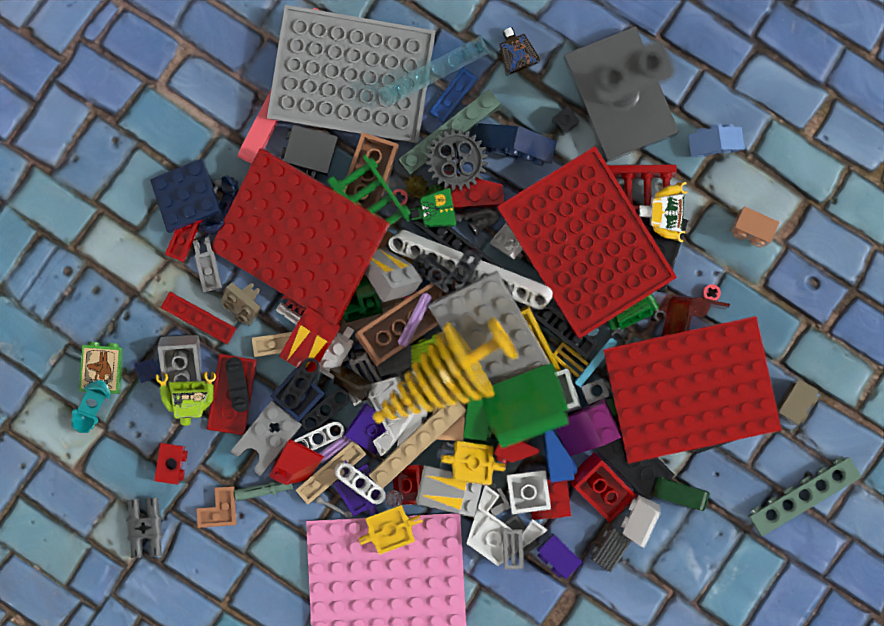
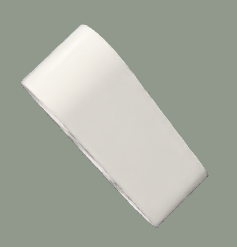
[294,422,345,451]
[334,462,385,504]

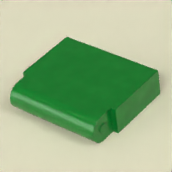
[480,363,569,449]

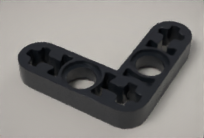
[412,248,482,294]

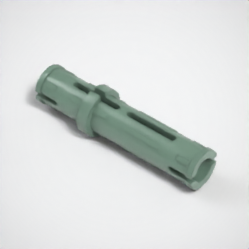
[234,480,294,502]

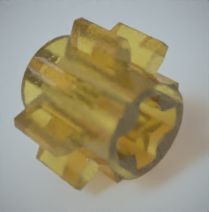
[404,174,428,199]

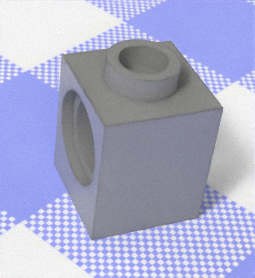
[580,378,611,405]

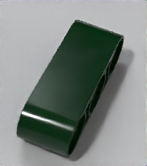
[652,477,710,511]

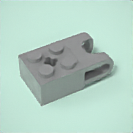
[231,401,302,476]

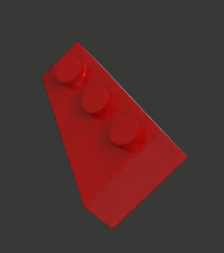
[444,170,504,210]

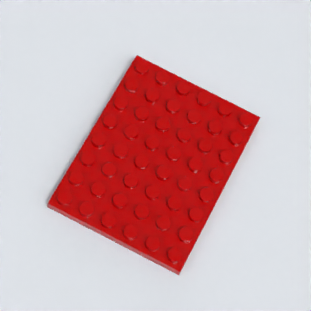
[497,146,677,339]
[211,148,390,325]
[603,316,782,463]

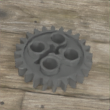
[425,129,488,192]

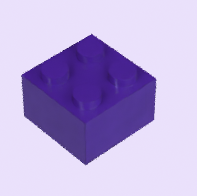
[537,533,582,579]

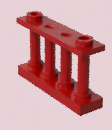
[608,165,677,215]

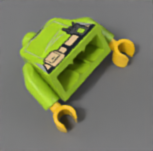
[156,371,216,426]

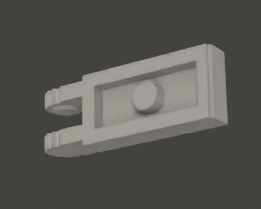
[193,237,223,293]

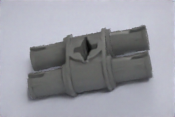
[126,498,163,558]

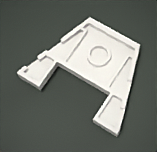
[347,377,414,456]
[467,485,547,566]

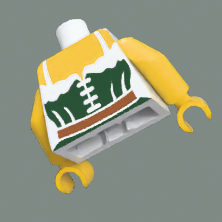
[639,182,688,242]

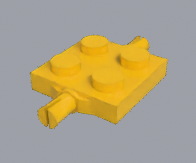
[441,441,505,486]
[358,505,423,555]

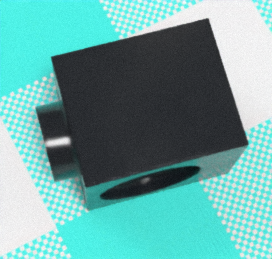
[552,106,580,136]

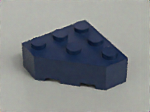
[474,123,557,166]

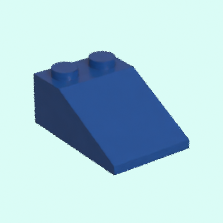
[542,430,577,482]

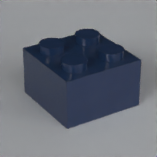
[270,368,326,422]

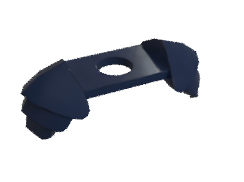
[199,175,239,235]

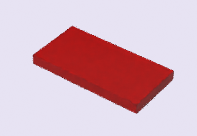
[207,354,257,435]

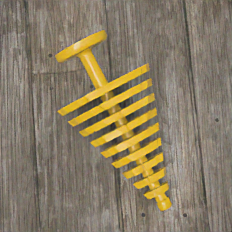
[373,317,519,423]

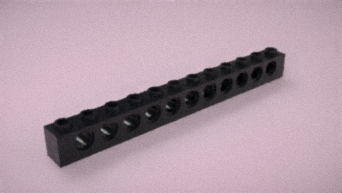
[408,200,599,360]

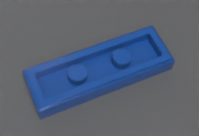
[429,67,478,124]

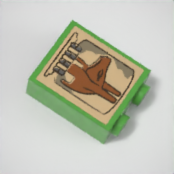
[79,342,124,394]

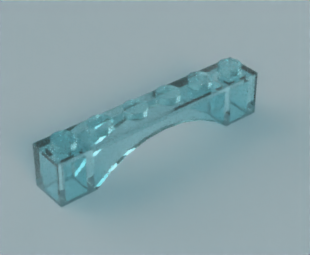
[378,36,490,107]

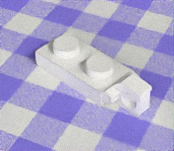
[319,327,355,379]

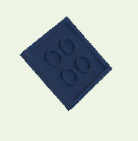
[150,158,221,233]

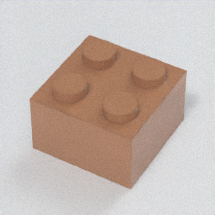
[730,206,780,248]

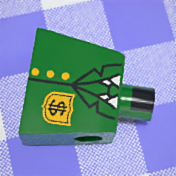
[410,188,456,227]

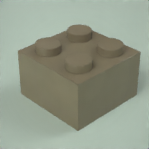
[777,379,819,425]

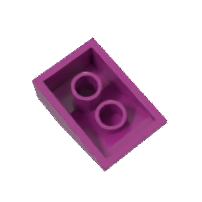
[556,398,621,456]

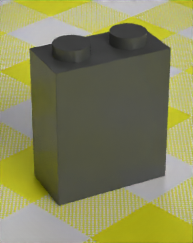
[281,125,338,176]

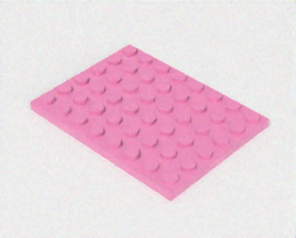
[306,513,466,626]

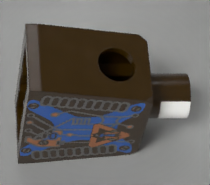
[499,27,540,77]

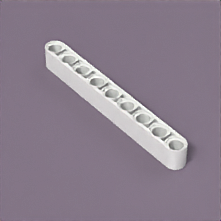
[389,230,553,309]

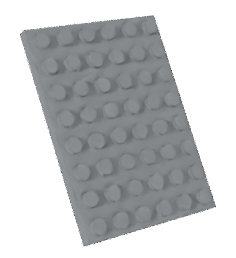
[267,5,436,144]

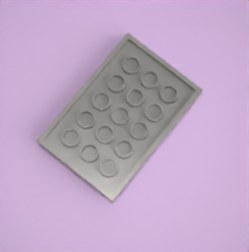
[428,271,550,385]

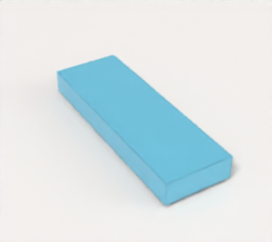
[574,338,617,388]

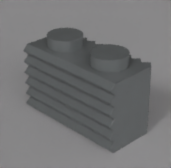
[590,527,632,573]

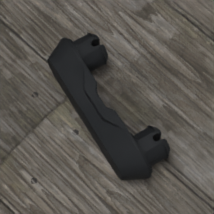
[226,357,249,412]

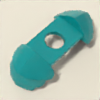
[71,380,110,433]

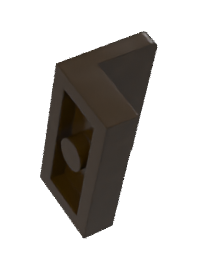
[329,365,372,401]

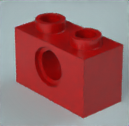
[154,443,188,485]

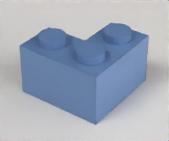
[688,124,745,157]

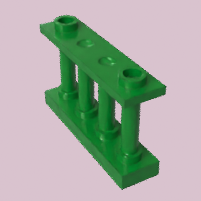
[327,154,411,226]

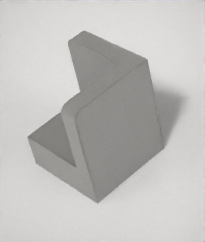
[490,487,511,516]

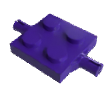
[333,460,386,516]

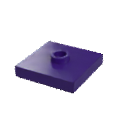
[344,403,387,455]

